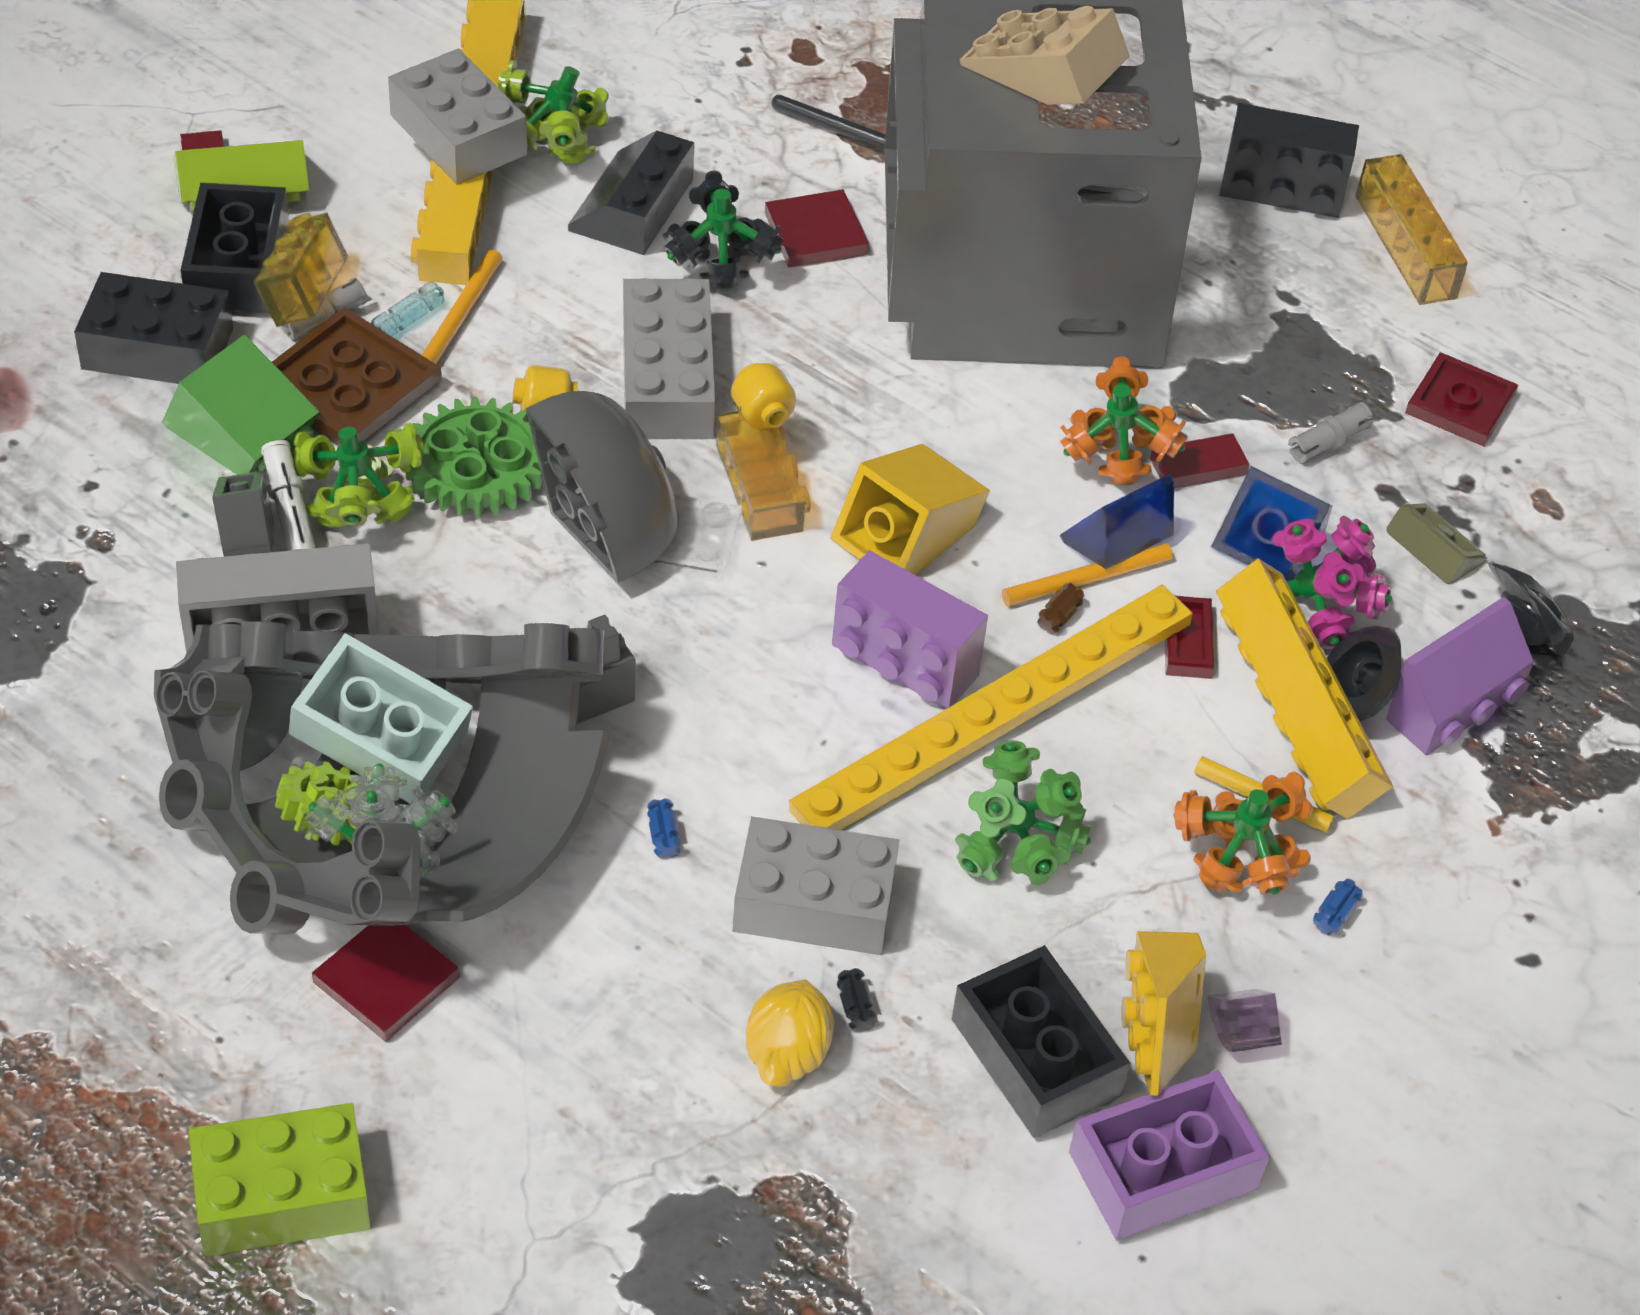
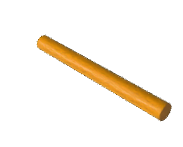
[422,250,502,364]
[1002,543,1173,607]

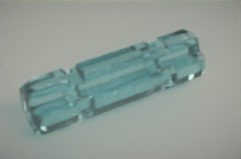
[371,282,445,337]

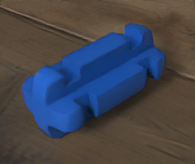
[647,798,681,858]
[1313,878,1363,935]

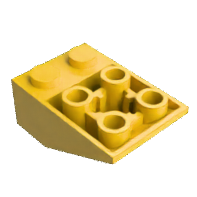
[1121,931,1206,1096]

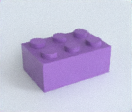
[832,550,988,709]
[1069,1070,1270,1241]

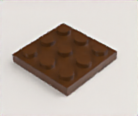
[272,307,442,445]

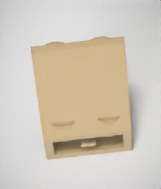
[959,6,1130,105]

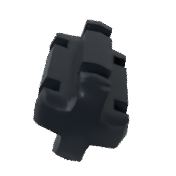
[837,968,877,1031]

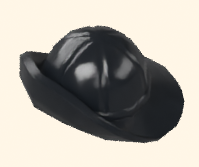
[1488,561,1574,657]
[1326,626,1401,722]

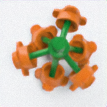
[1060,356,1188,485]
[1173,771,1313,895]

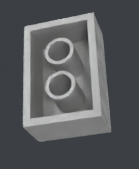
[388,48,527,185]
[732,816,900,955]

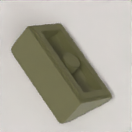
[1386,503,1487,584]

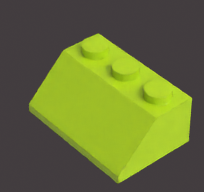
[173,140,309,211]

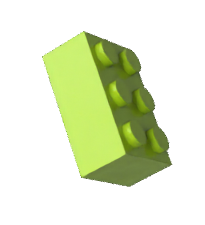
[188,1102,371,1257]

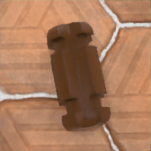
[1037,583,1084,634]

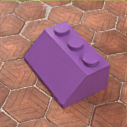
[1386,597,1533,755]

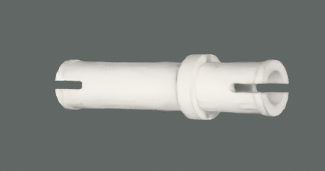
[261,440,315,551]

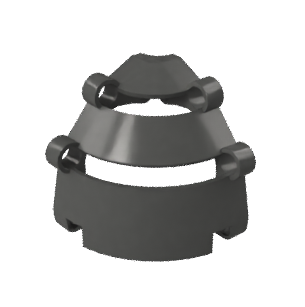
[154,621,610,934]

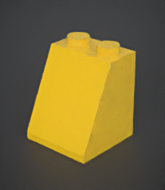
[830,443,990,575]

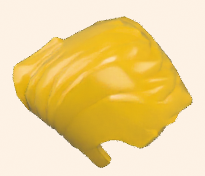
[746,979,834,1087]

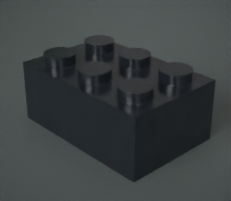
[1219,103,1359,218]
[180,182,290,313]
[74,272,234,384]
[951,945,1130,1138]

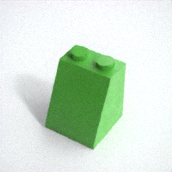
[162,334,319,475]

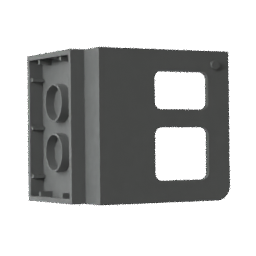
[884,0,1202,367]

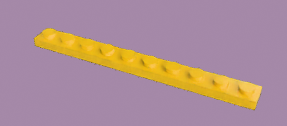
[789,584,1193,830]

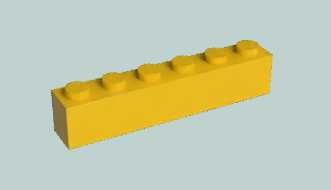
[1216,558,1394,819]

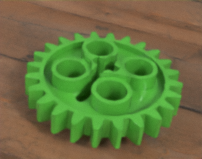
[406,397,542,517]

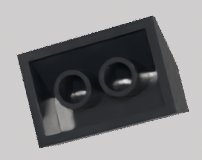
[568,130,694,255]

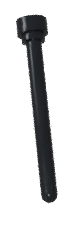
[771,95,885,151]

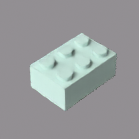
[289,633,473,807]

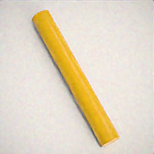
[1194,756,1335,834]

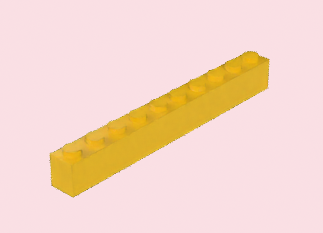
[411,0,526,285]

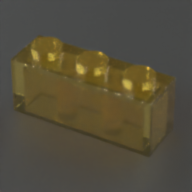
[254,212,349,327]
[716,411,811,541]

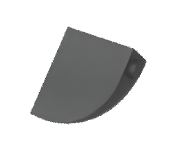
[525,391,679,583]

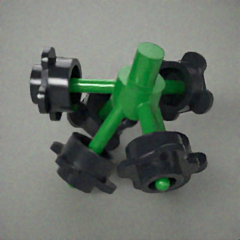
[662,170,784,290]

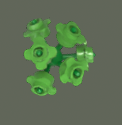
[955,740,1091,885]

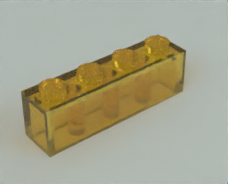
[1355,154,1468,305]

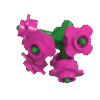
[1272,515,1392,649]

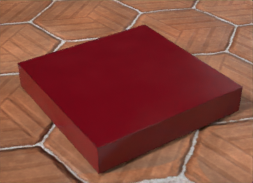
[764,189,868,268]
[1405,352,1519,447]
[312,925,460,1042]

